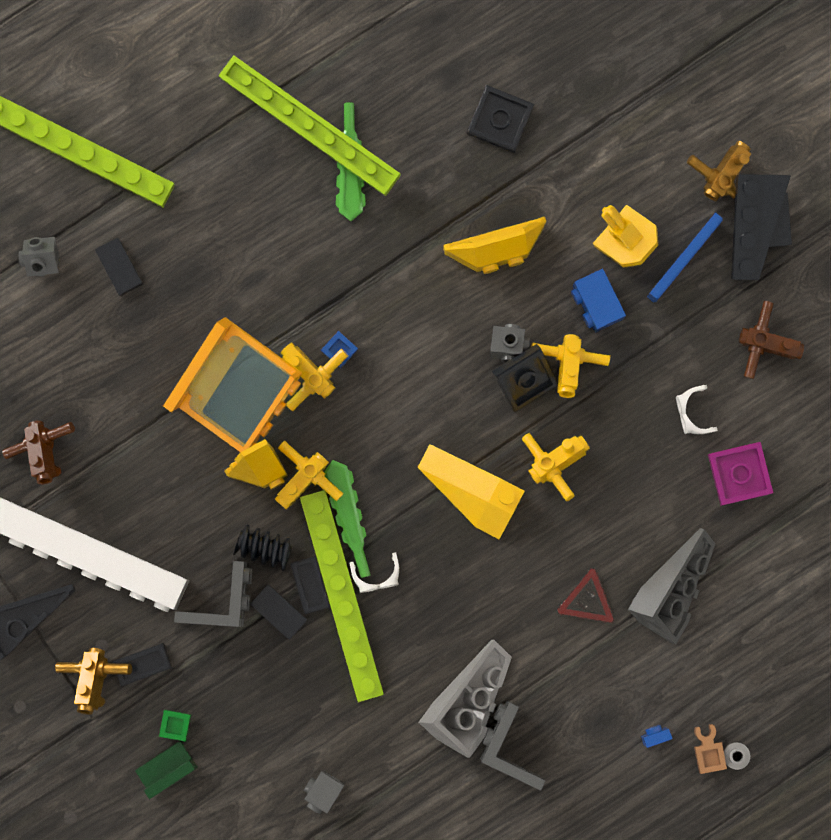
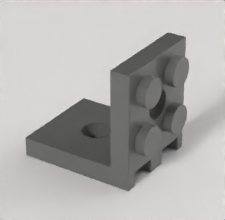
[174,561,253,627]
[480,700,545,791]

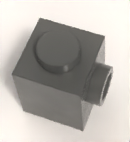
[303,770,345,814]

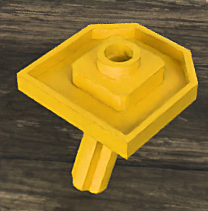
[593,205,658,267]

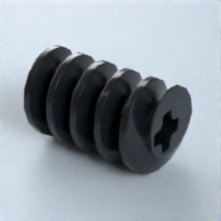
[233,524,292,571]

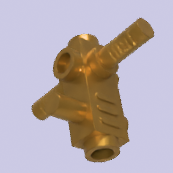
[687,141,751,201]
[55,648,132,715]

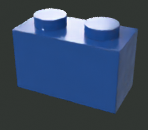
[571,269,626,333]

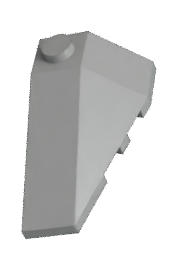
[418,640,512,758]

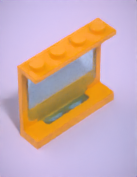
[163,317,302,455]

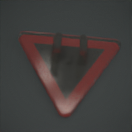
[557,568,615,623]

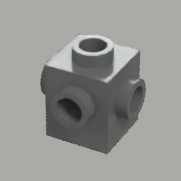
[19,237,60,277]
[490,324,530,363]

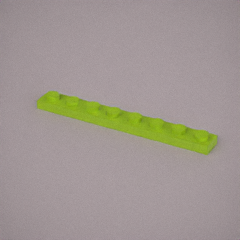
[219,55,401,196]
[0,96,175,208]
[300,490,384,702]

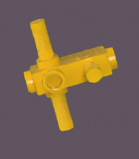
[531,334,610,398]
[281,342,348,411]
[522,433,590,501]
[275,441,344,510]

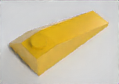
[225,439,288,490]
[418,445,524,539]

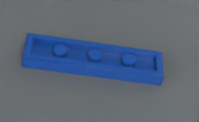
[647,213,723,303]

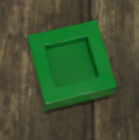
[159,710,191,741]

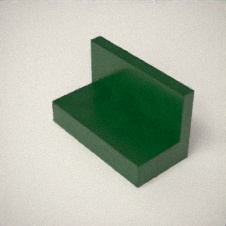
[135,741,198,799]

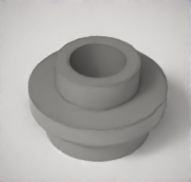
[724,742,750,770]

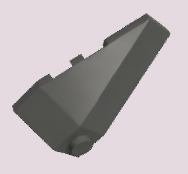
[628,528,715,645]

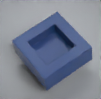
[321,331,358,369]
[641,725,672,748]

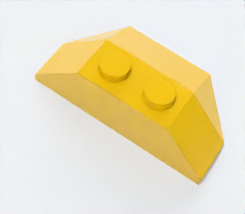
[443,217,546,274]

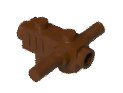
[739,301,805,379]
[2,421,75,485]

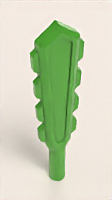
[336,103,366,222]
[324,460,371,578]

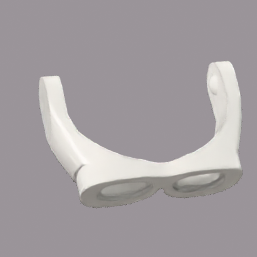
[676,385,718,434]
[350,552,399,593]

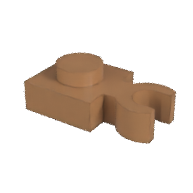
[694,724,727,774]

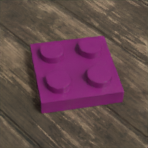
[708,442,773,506]

